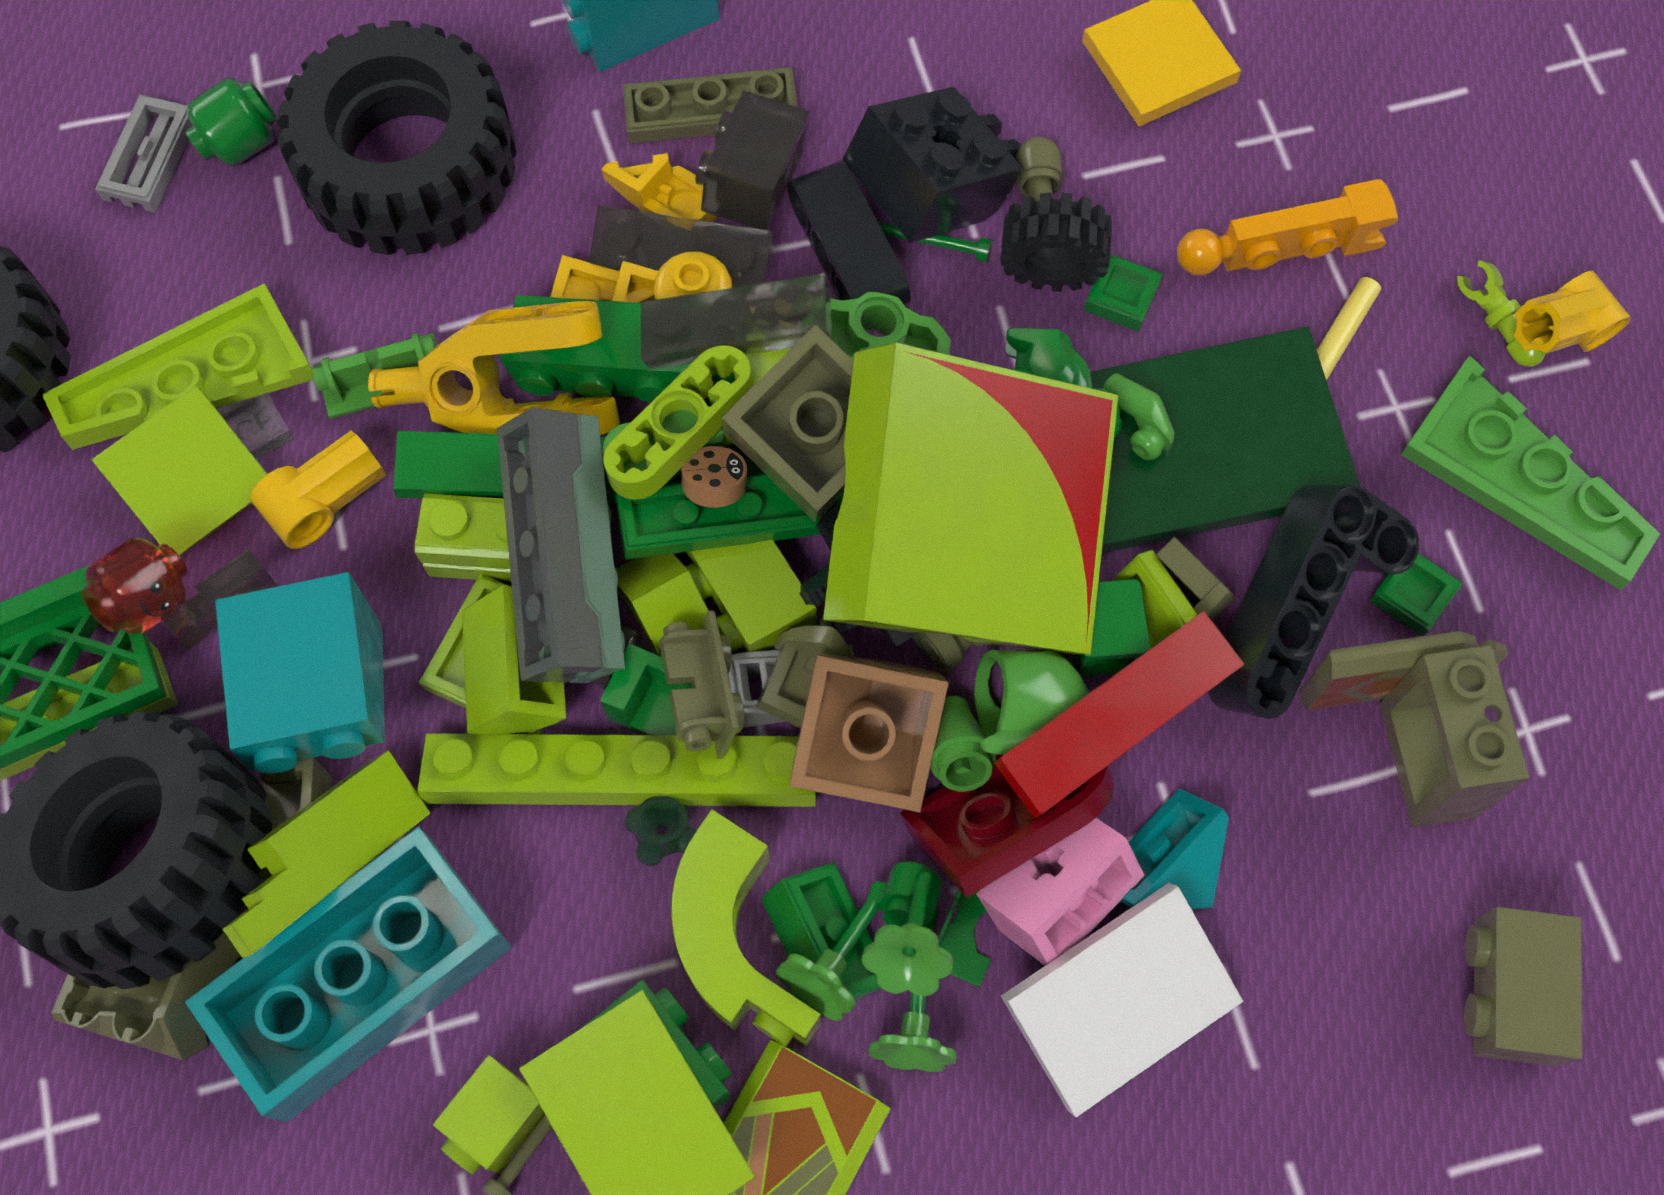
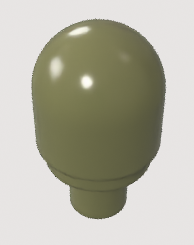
[1015,136,1063,201]

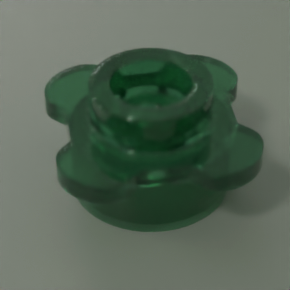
[624,796,697,866]

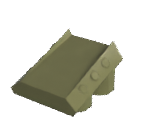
[51,932,241,1061]

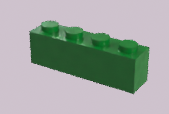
[500,295,756,407]

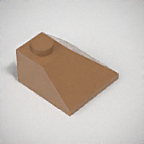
[789,654,949,812]

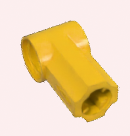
[1514,271,1631,354]
[250,430,386,549]

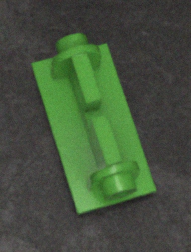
[312,332,437,419]

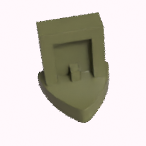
[1156,537,1236,622]
[756,625,852,728]

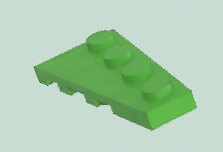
[1401,355,1660,591]

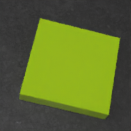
[92,385,268,561]

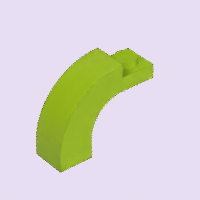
[672,809,822,1047]

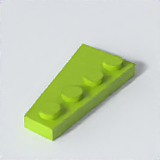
[42,283,314,450]

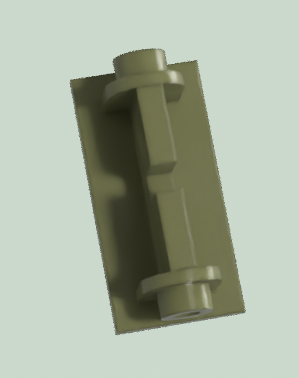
[659,611,744,759]

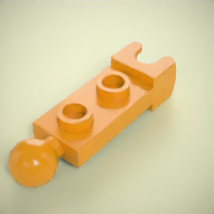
[1177,179,1398,276]

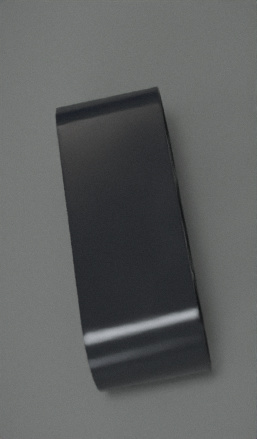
[787,160,911,306]

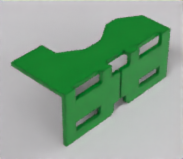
[938,890,991,988]

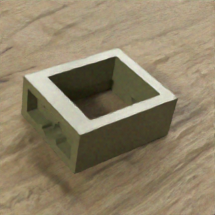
[1379,645,1530,828]

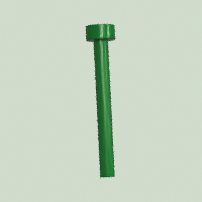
[878,222,993,263]

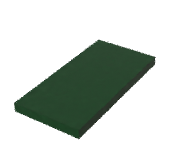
[1090,326,1361,554]

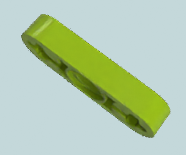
[603,345,754,499]

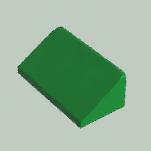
[762,862,882,1017]

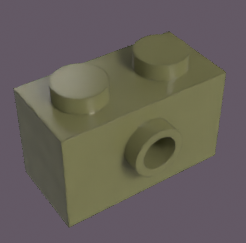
[1464,907,1582,1067]

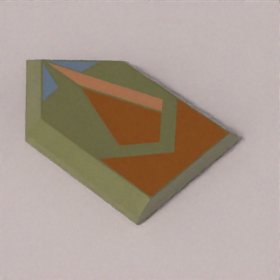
[1298,631,1509,710]

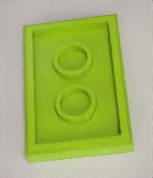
[519,989,756,1195]

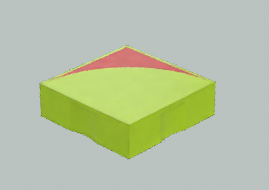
[823,343,1118,655]

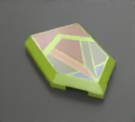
[724,1040,891,1195]

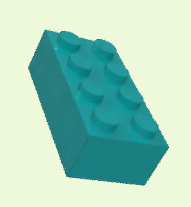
[185,827,513,1123]

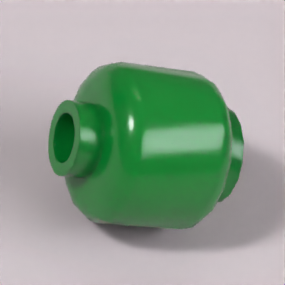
[185,77,277,166]

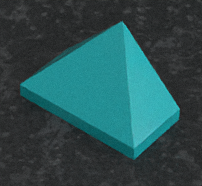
[1120,788,1229,909]

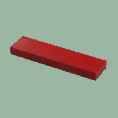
[994,611,1244,818]

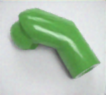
[1103,373,1175,460]

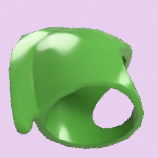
[974,649,1089,755]

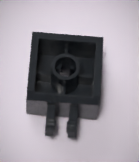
[842,87,1023,243]

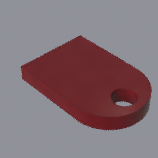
[900,754,1114,898]

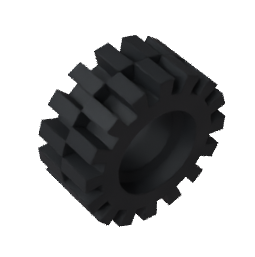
[1000,192,1112,292]

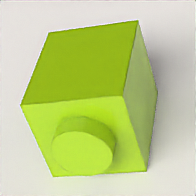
[433,1055,545,1175]

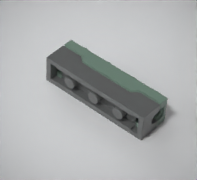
[497,407,625,683]

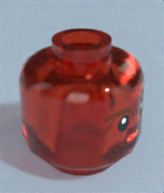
[81,537,187,635]

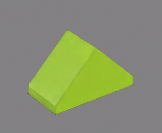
[616,553,721,657]

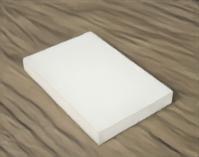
[1001,883,1243,1117]

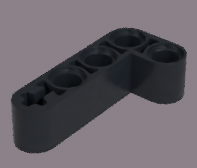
[1208,484,1419,719]

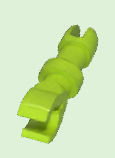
[1457,260,1545,367]

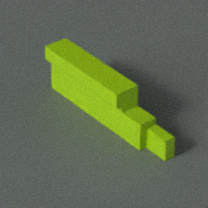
[223,750,430,958]

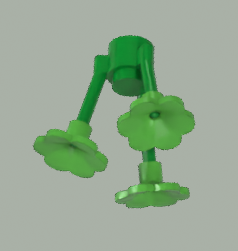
[776,862,957,1072]

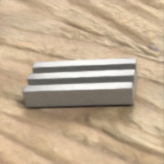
[95,95,193,213]

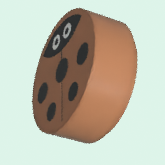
[682,446,747,508]

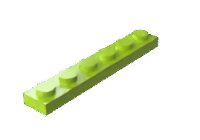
[417,734,816,807]

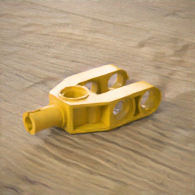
[368,301,620,435]

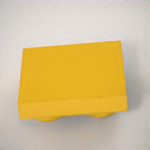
[1082,0,1241,127]

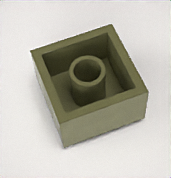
[722,324,854,523]

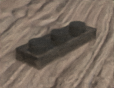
[589,205,775,294]
[641,274,832,369]

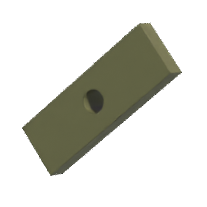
[623,67,799,144]

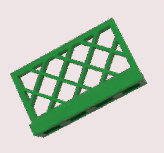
[0,555,167,769]

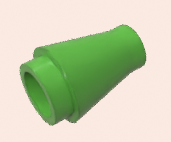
[930,696,996,792]

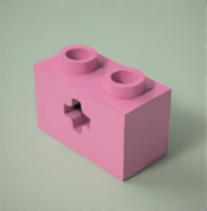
[977,818,1145,966]

